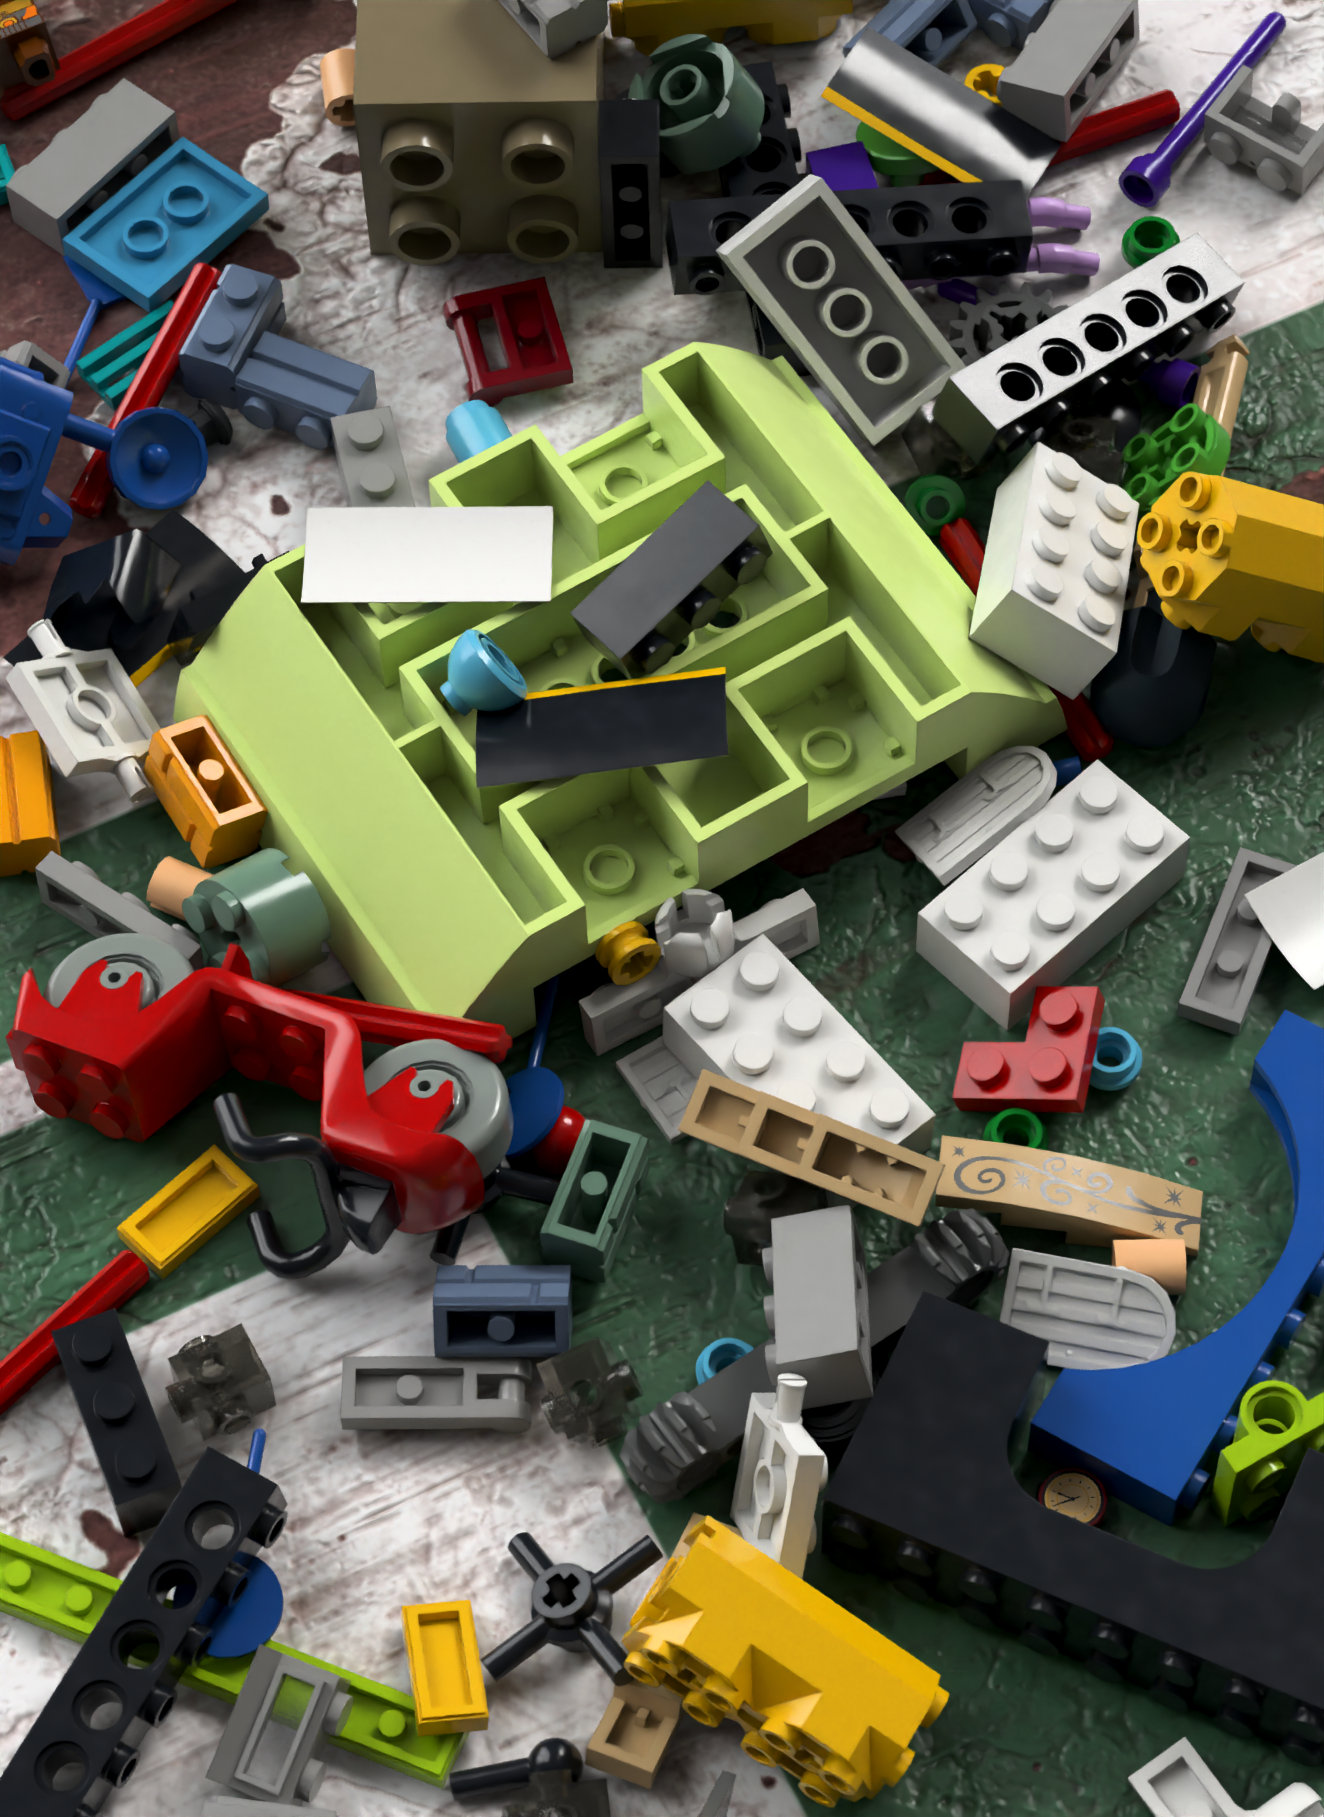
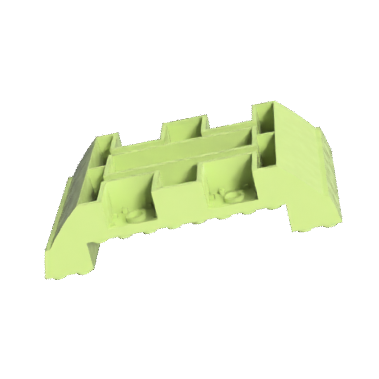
[173,342,1068,1039]

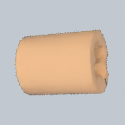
[319,48,356,127]
[146,856,213,921]
[1111,1239,1187,1295]

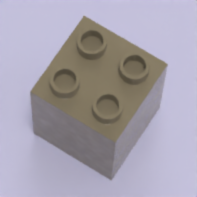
[353,0,605,265]

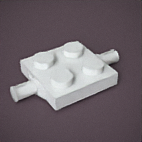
[6,619,161,803]
[730,1373,828,1579]

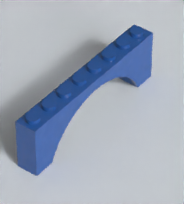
[1027,1009,1324,1527]

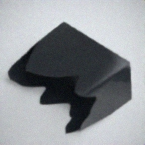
[43,529,182,649]

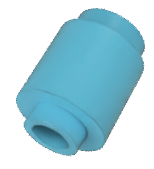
[445,400,512,464]

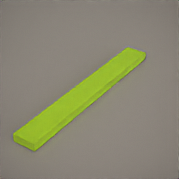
[0,1532,469,1789]

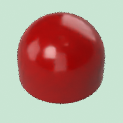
[528,1105,586,1174]

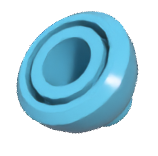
[440,629,527,716]

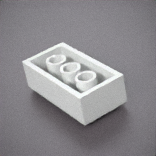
[716,174,966,446]
[969,441,1139,700]
[916,759,1190,1031]
[662,933,936,1210]

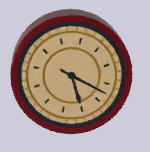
[1038,1467,1107,1529]

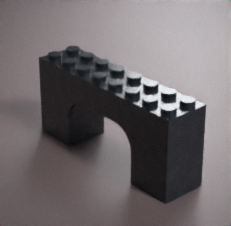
[822,1290,1324,1767]

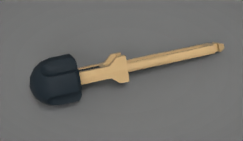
[1090,334,1250,748]

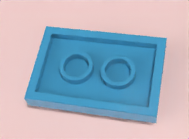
[63,136,270,313]

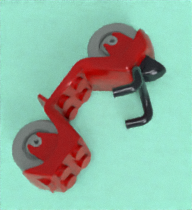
[5,933,514,1279]

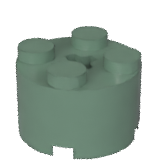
[628,33,765,175]
[182,848,332,988]

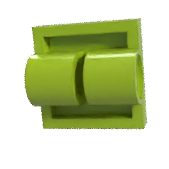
[1210,1380,1324,1527]

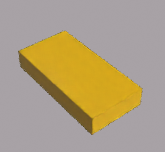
[116,1144,260,1280]
[401,1600,489,1737]

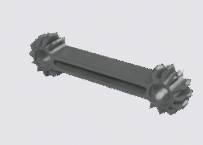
[619,1208,1011,1503]

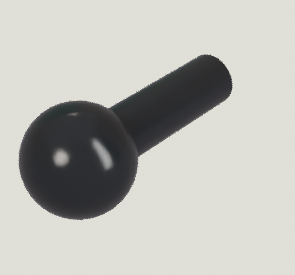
[449,1737,583,1801]

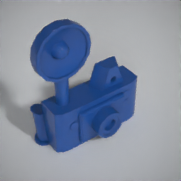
[0,356,209,566]

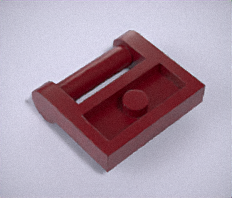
[442,277,574,407]

